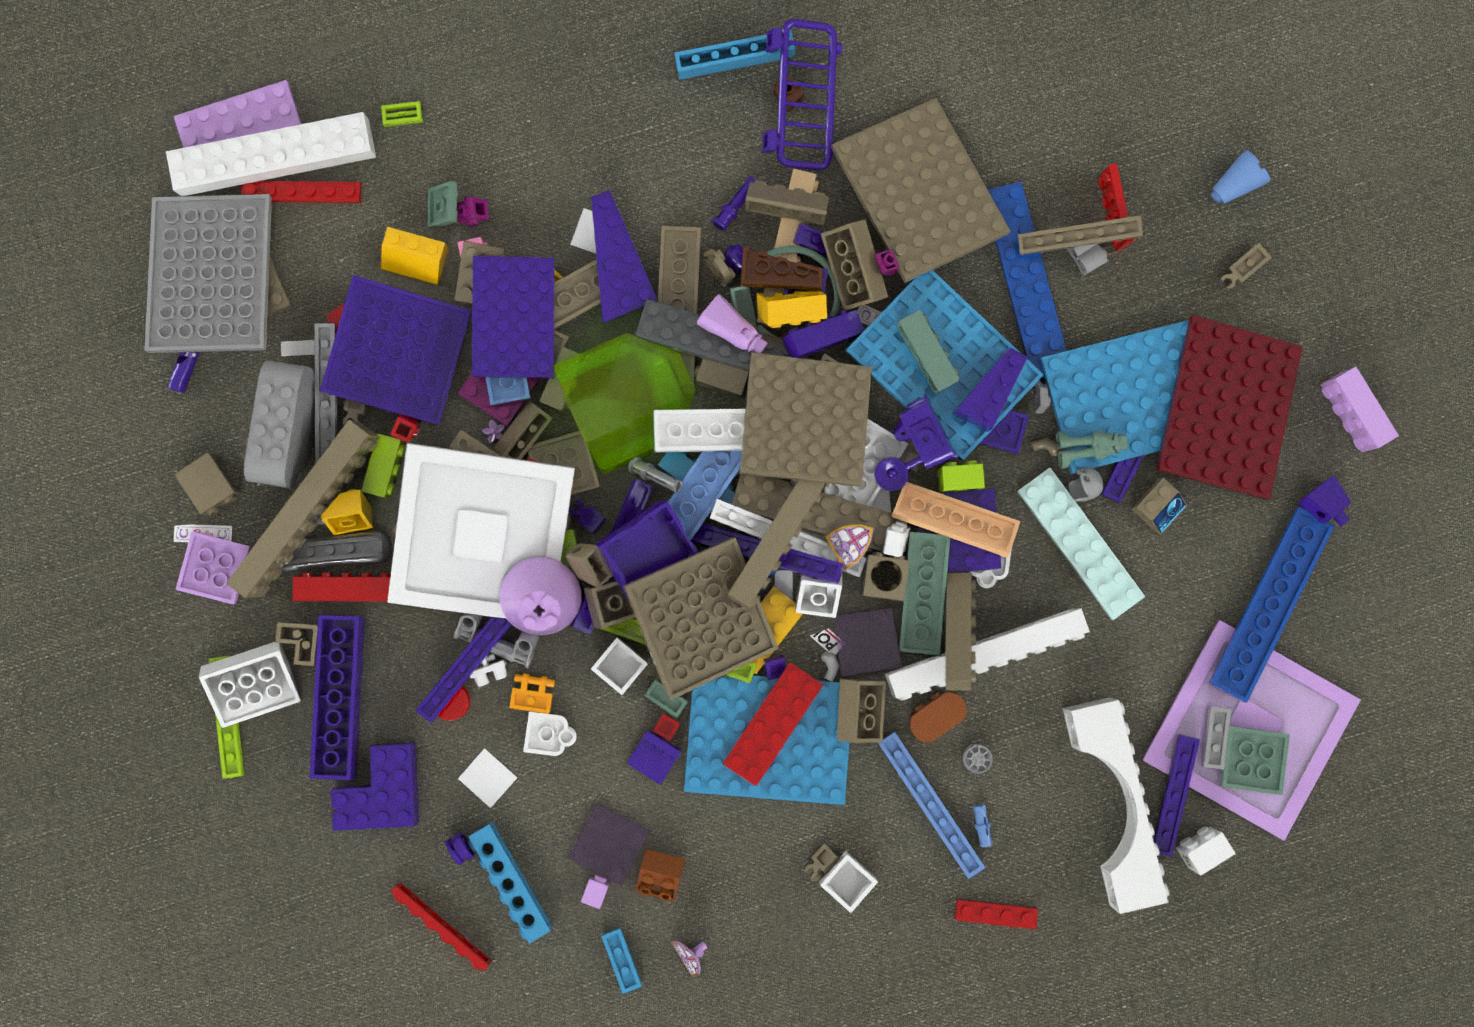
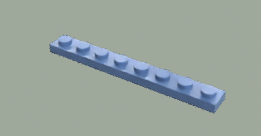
[878,731,985,879]

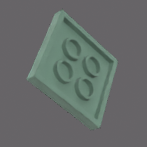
[1220,726,1290,795]

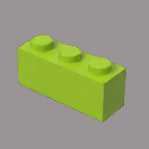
[361,433,406,499]

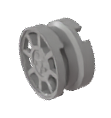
[962,744,993,774]

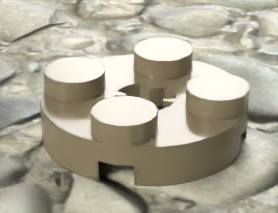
[703,248,735,287]

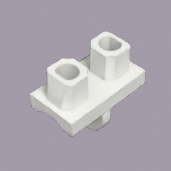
[470,654,507,687]

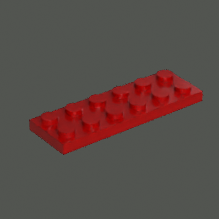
[723,662,823,786]

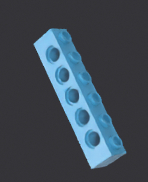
[468,821,553,944]

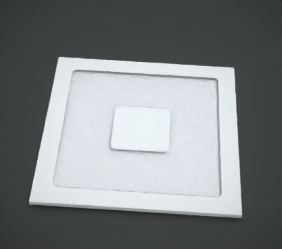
[388,443,575,619]

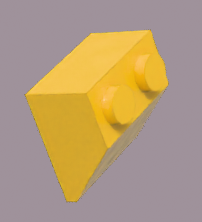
[321,489,373,535]

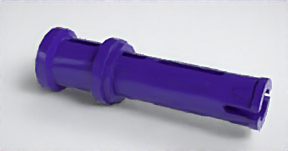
[711,176,757,232]

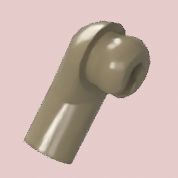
[1030,438,1060,456]

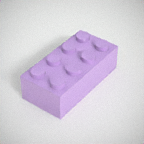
[1320,367,1399,452]

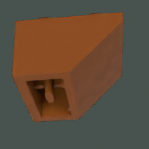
[635,849,685,902]

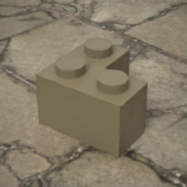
[275,622,318,666]

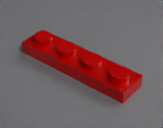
[954,898,1038,929]

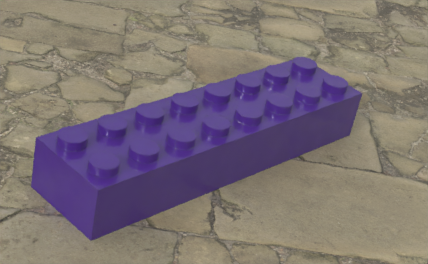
[309,615,365,780]

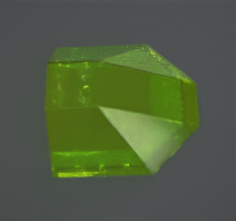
[553,333,696,475]

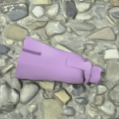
[697,294,768,353]

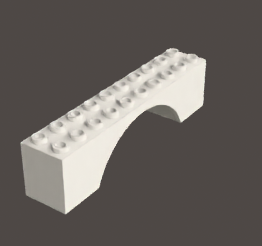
[1063,698,1169,914]

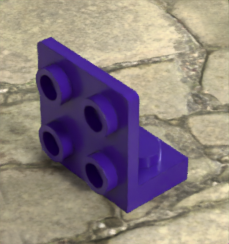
[627,729,682,784]

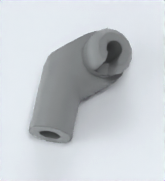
[821,652,839,682]

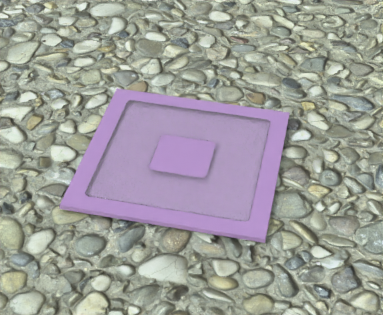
[1142,620,1361,841]

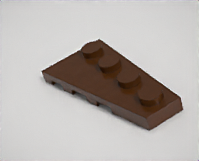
[741,246,823,291]

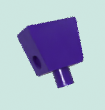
[1298,475,1351,527]

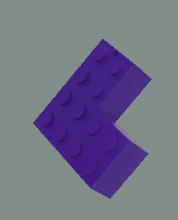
[331,742,419,831]

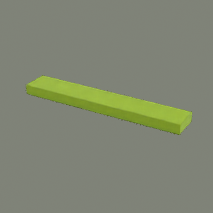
[209,656,245,779]

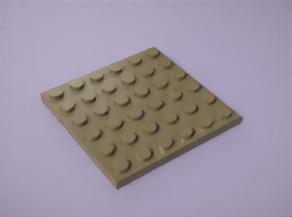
[740,353,872,487]
[623,537,778,700]

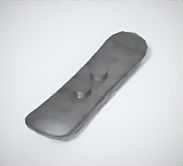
[281,531,392,571]

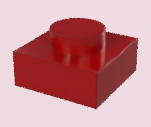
[653,713,680,741]

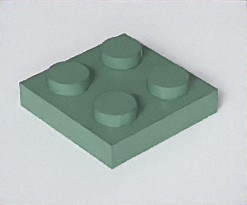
[428,181,458,229]

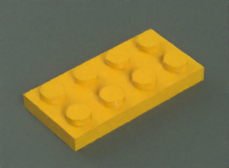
[752,586,803,674]

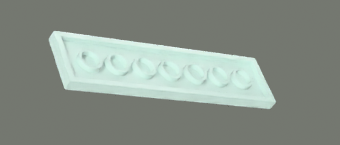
[1017,468,1145,620]

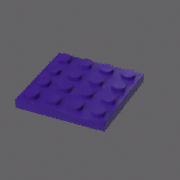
[916,488,1001,573]

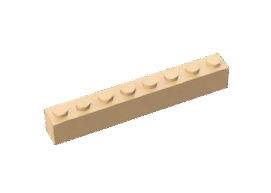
[757,169,819,331]

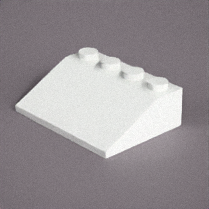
[199,642,301,728]

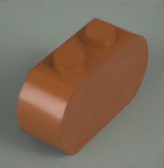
[908,691,967,743]

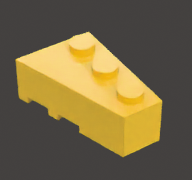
[756,290,827,328]

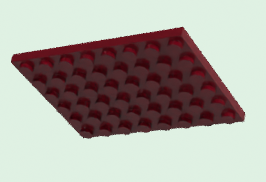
[1157,315,1303,500]

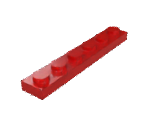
[241,181,361,203]
[391,882,492,972]

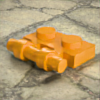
[509,673,555,714]

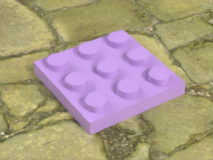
[176,531,252,605]

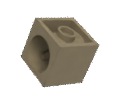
[860,552,909,601]

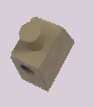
[566,543,613,588]

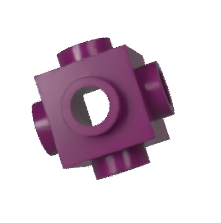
[457,197,489,227]

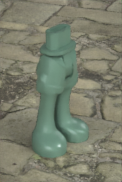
[1056,430,1128,469]

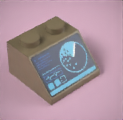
[1131,478,1187,535]

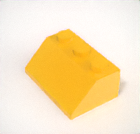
[381,227,449,285]

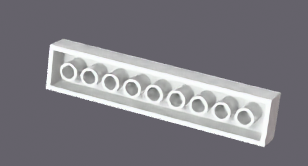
[166,112,376,196]
[884,608,1090,701]

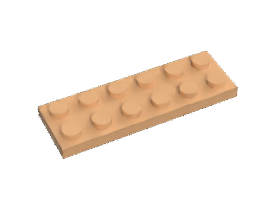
[892,482,1020,558]

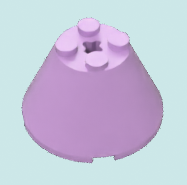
[499,557,582,635]

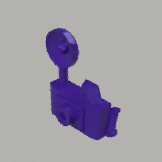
[874,394,958,491]

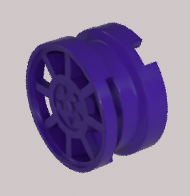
[445,832,475,865]

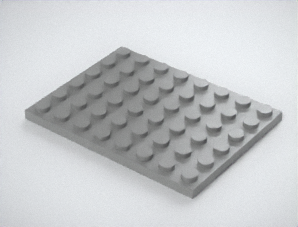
[144,194,272,353]

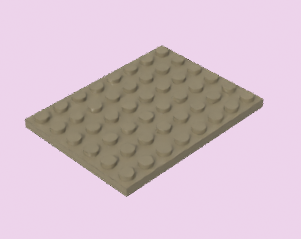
[831,98,1011,283]

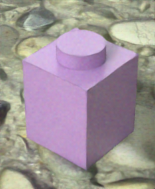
[581,874,610,909]

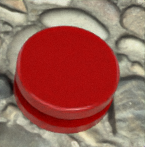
[438,686,471,721]

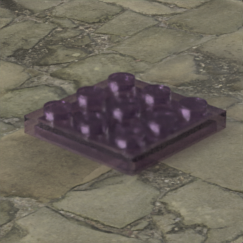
[832,607,902,676]
[568,803,650,886]

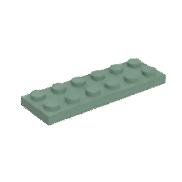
[899,531,950,655]

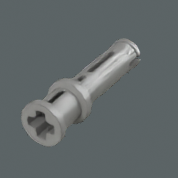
[628,457,683,493]

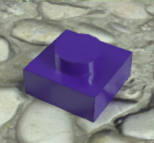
[764,655,786,680]

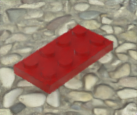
[1098,163,1133,252]

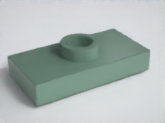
[644,679,689,718]

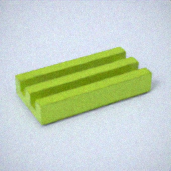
[381,101,423,127]

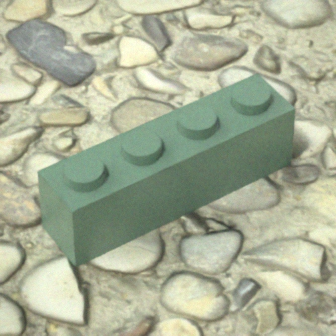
[896,310,960,395]

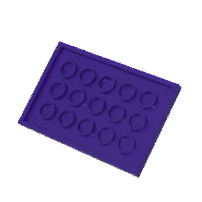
[472,256,554,379]

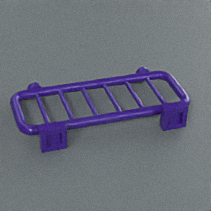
[762,19,842,171]

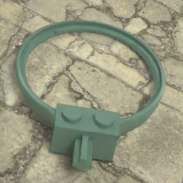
[729,246,841,339]

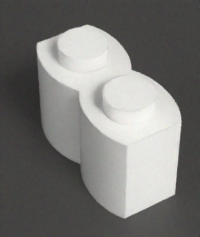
[883,520,911,557]

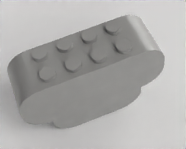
[244,360,315,488]

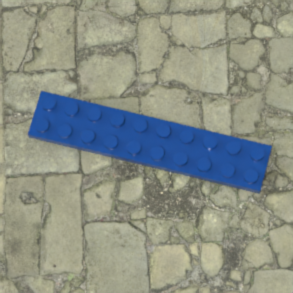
[988,182,1066,380]
[1209,507,1335,703]

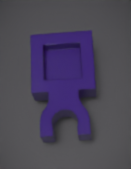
[569,500,606,534]

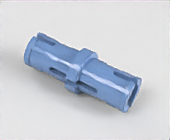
[973,804,993,847]

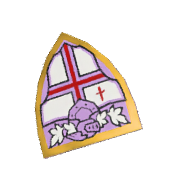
[825,525,874,571]
[671,941,707,977]

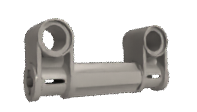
[453,613,539,669]

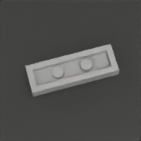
[1201,706,1231,770]

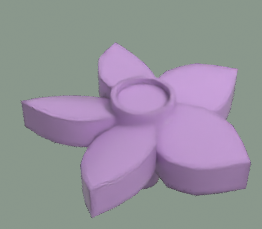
[482,419,505,443]

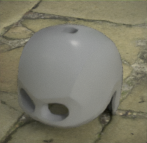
[1068,467,1103,502]

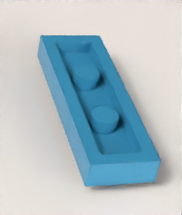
[601,927,642,994]

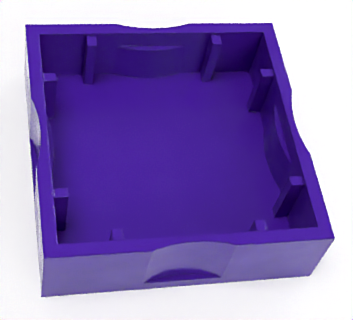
[594,500,698,601]

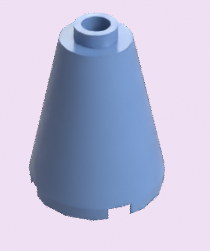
[1211,151,1270,204]

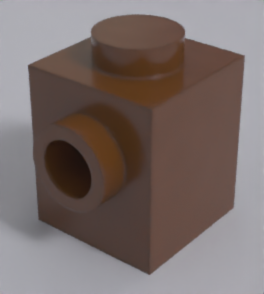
[773,76,804,112]

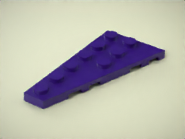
[591,190,657,324]

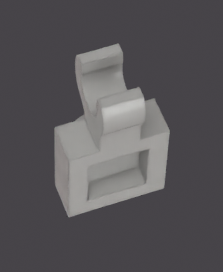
[1034,379,1051,414]

